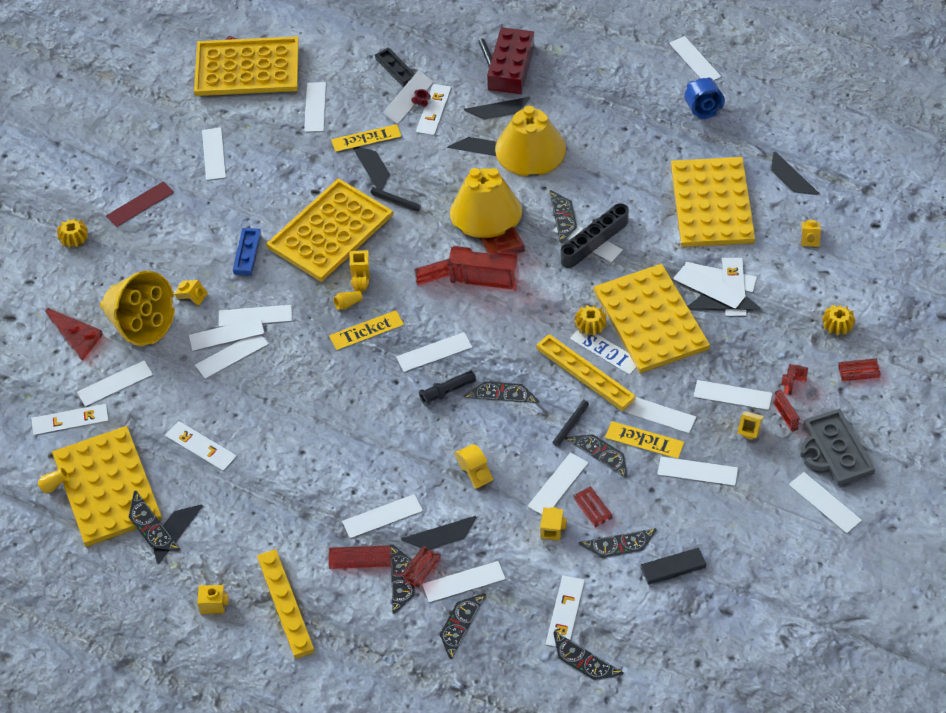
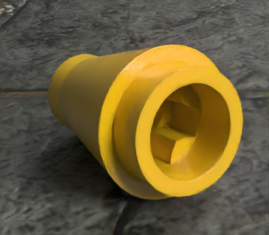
[333,290,363,311]
[38,468,69,494]

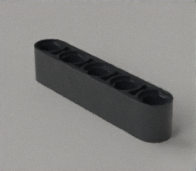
[560,203,629,268]

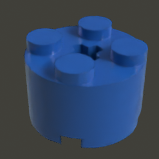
[684,77,725,119]

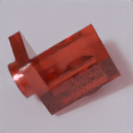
[781,364,808,395]

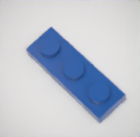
[233,228,261,276]

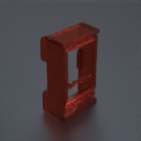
[448,246,520,291]

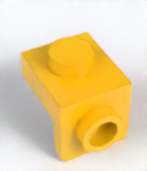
[801,220,821,247]
[174,280,208,305]

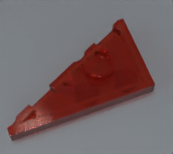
[45,308,103,360]

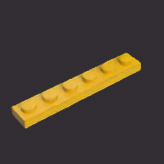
[536,334,636,412]
[257,549,315,659]

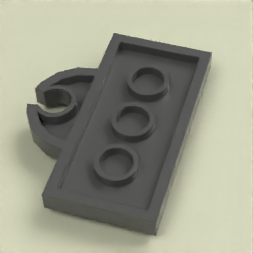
[800,409,875,486]

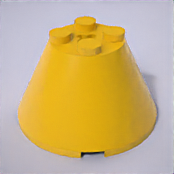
[495,105,566,177]
[450,168,522,238]
[100,271,175,346]

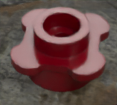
[411,89,431,107]

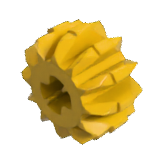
[57,218,88,248]
[822,304,855,336]
[575,305,607,337]

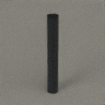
[478,38,492,67]
[370,187,421,211]
[552,400,589,447]

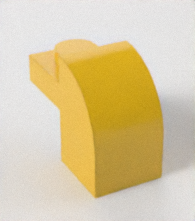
[453,444,494,489]

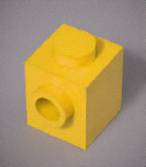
[737,411,764,440]
[540,507,567,541]
[197,585,229,614]

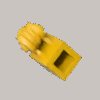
[350,250,370,293]

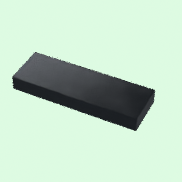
[375,47,415,88]
[641,547,706,585]

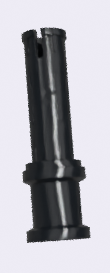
[419,370,476,406]

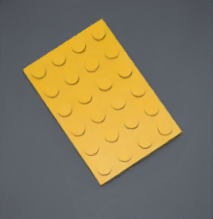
[194,36,299,96]
[671,157,755,247]
[266,178,393,282]
[593,263,710,373]
[52,426,162,547]

